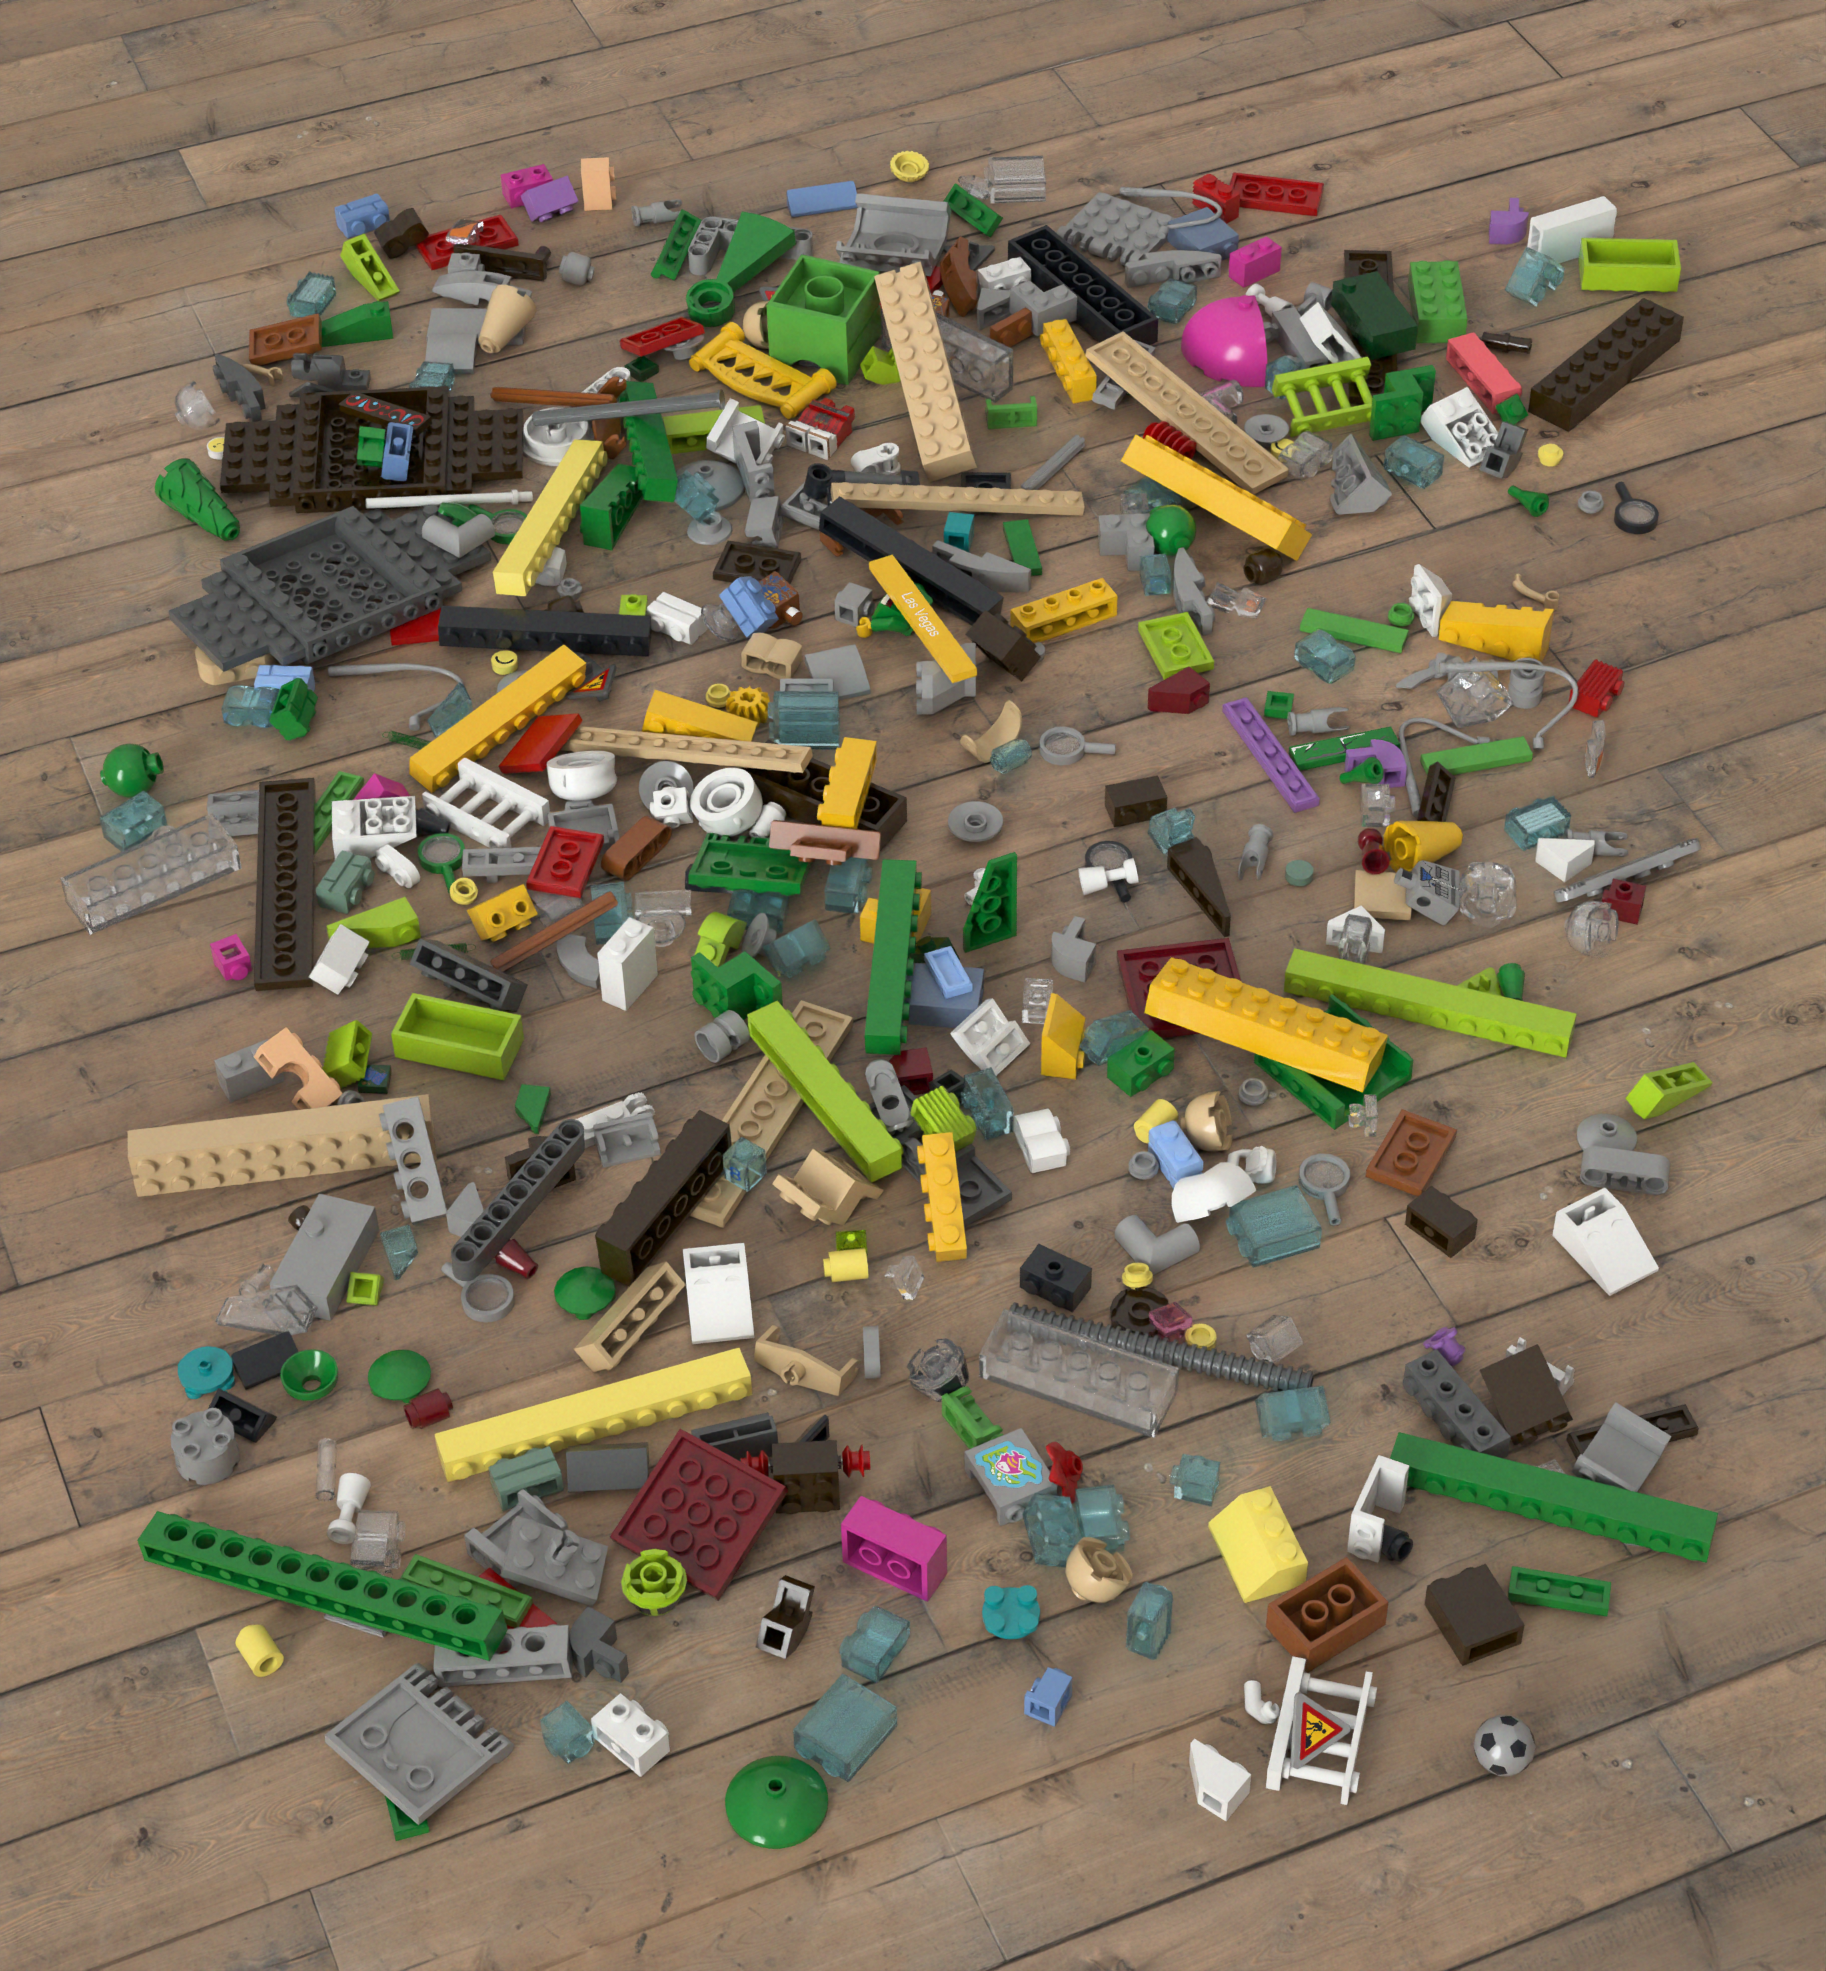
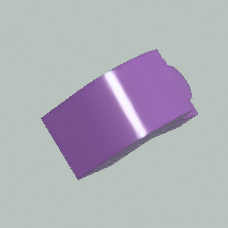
[1489,198,1529,244]
[1345,739,1407,789]

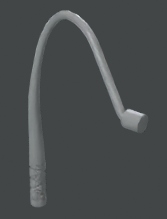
[1120,187,1222,239]
[1439,662,1578,750]
[328,663,464,731]
[1399,718,1490,817]

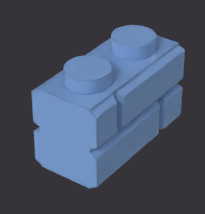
[334,193,390,239]
[381,422,413,482]
[719,576,779,638]

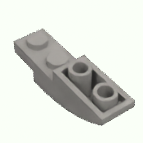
[1125,250,1222,288]
[432,271,532,305]
[932,540,1031,593]
[1173,547,1215,635]

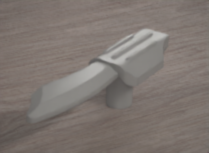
[1396,653,1464,689]

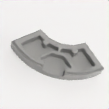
[557,934,600,988]

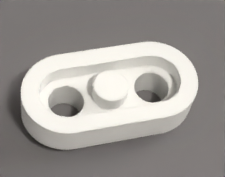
[375,845,420,888]

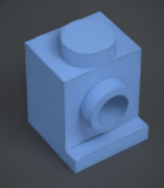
[1024,1667,1073,1727]

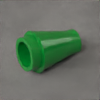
[1496,963,1525,1001]

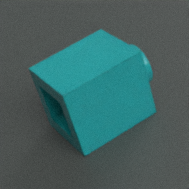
[944,512,974,552]

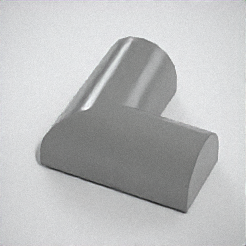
[780,482,828,530]
[422,514,495,558]
[1114,1215,1200,1275]

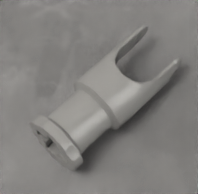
[631,199,682,226]
[1287,707,1350,736]
[1238,824,1273,880]
[1564,828,1628,857]

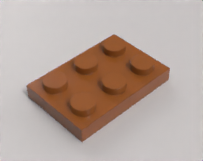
[249,313,322,366]
[1365,1109,1457,1197]

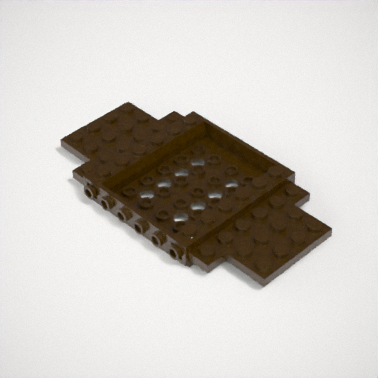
[220,386,524,514]

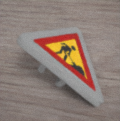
[1291,1692,1350,1769]

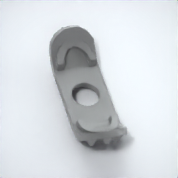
[865,1059,914,1135]

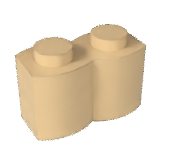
[741,633,802,679]

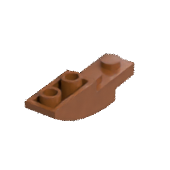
[940,236,978,317]

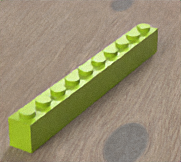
[1284,948,1577,1058]

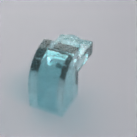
[1148,808,1195,855]

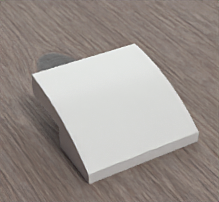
[950,998,1030,1078]

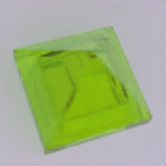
[836,1230,868,1256]

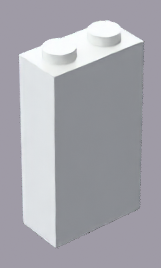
[1526,196,1617,270]

